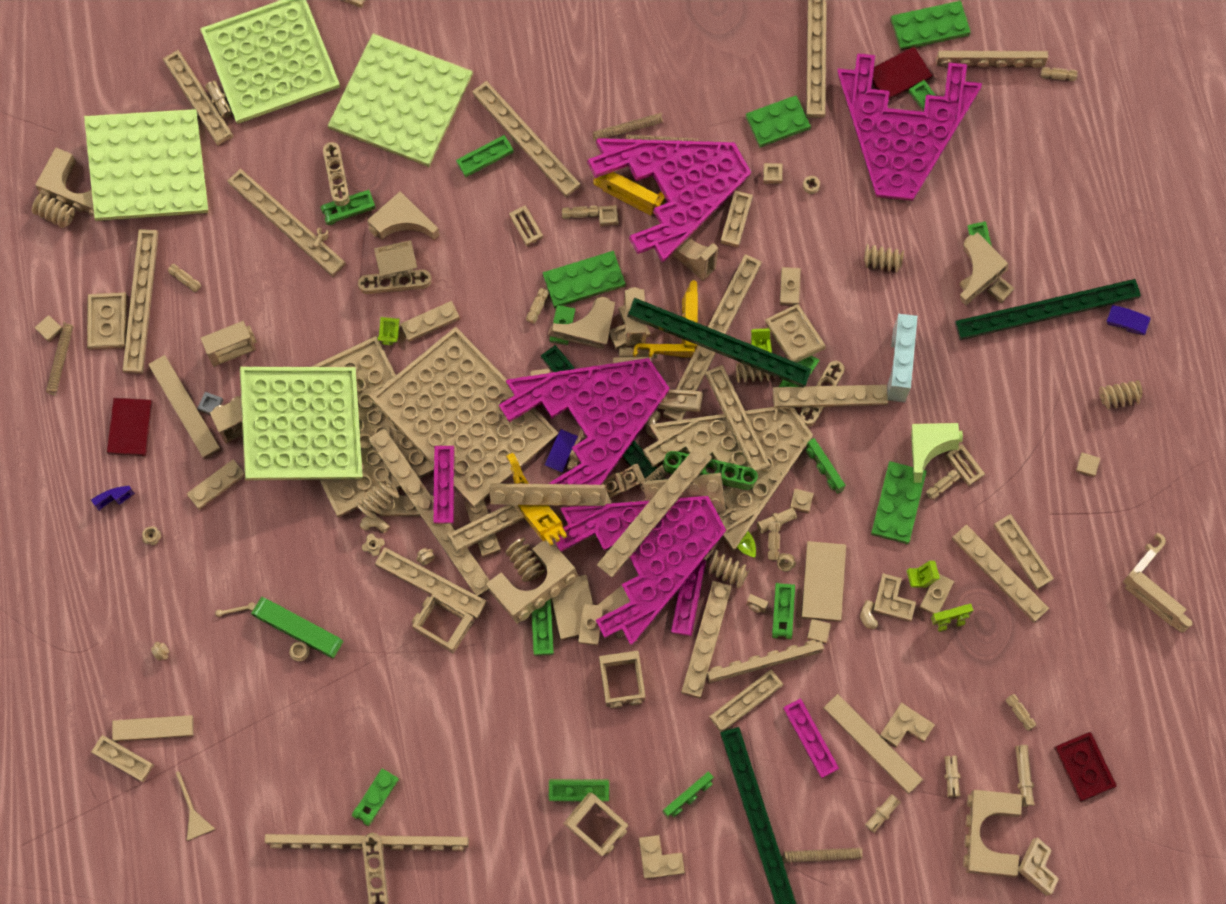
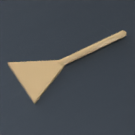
[176,772,215,841]

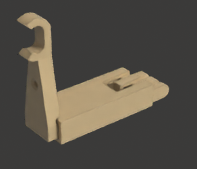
[1123,533,1192,633]

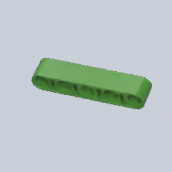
[663,451,758,490]
[251,597,344,659]

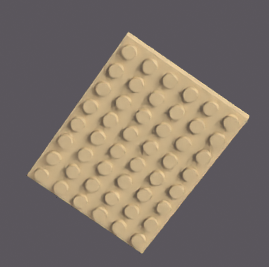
[370,327,559,508]
[311,336,434,518]

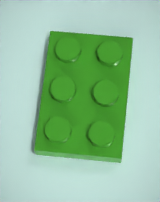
[745,95,811,148]

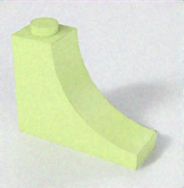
[911,423,963,483]

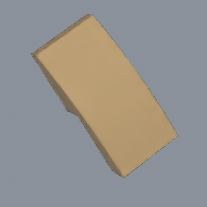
[603,464,644,498]

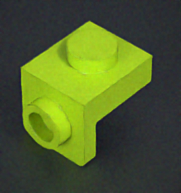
[378,317,400,345]
[751,328,772,353]
[906,561,940,588]

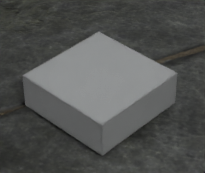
[197,392,223,415]

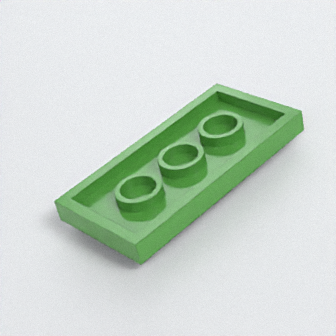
[891,1,971,51]
[543,251,625,308]
[871,461,927,544]

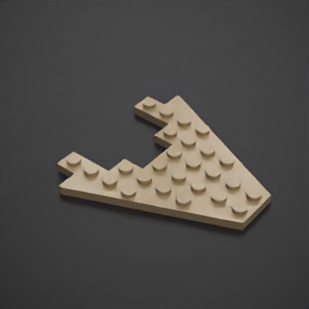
[643,407,813,551]

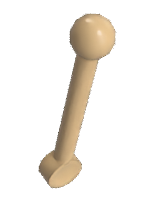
[215,602,256,617]

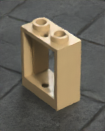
[624,287,647,346]
[201,321,257,367]
[412,593,474,654]
[599,651,645,708]
[563,793,628,856]

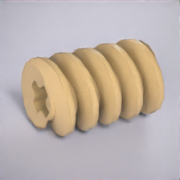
[32,194,75,228]
[864,244,904,273]
[736,362,775,383]
[1099,380,1142,410]
[356,477,399,519]
[506,538,545,582]
[707,550,750,589]

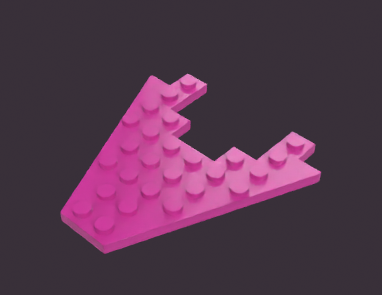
[837,53,982,201]
[587,139,751,262]
[499,358,670,485]
[555,496,726,645]

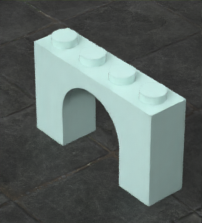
[887,314,918,402]

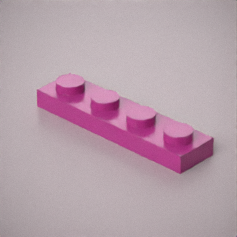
[433,446,455,524]
[671,559,706,637]
[783,698,839,779]

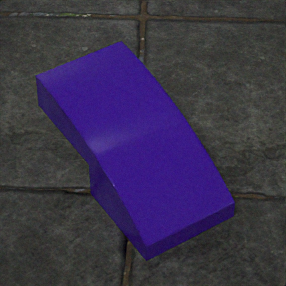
[1107,305,1151,335]
[545,429,578,472]
[91,486,135,511]

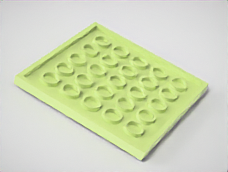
[200,0,340,124]
[328,34,473,167]
[84,109,208,221]
[240,367,363,480]

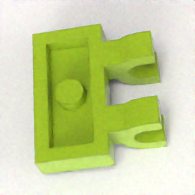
[931,603,974,632]

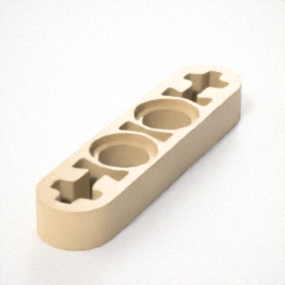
[323,142,350,206]
[358,270,432,294]
[800,361,844,427]
[362,833,388,904]

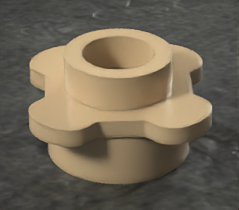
[362,534,385,556]

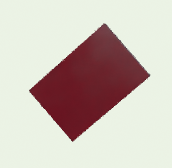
[872,47,933,100]
[107,398,153,456]
[1054,731,1117,802]

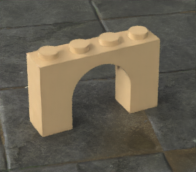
[35,148,94,217]
[486,541,579,624]
[963,790,1022,878]

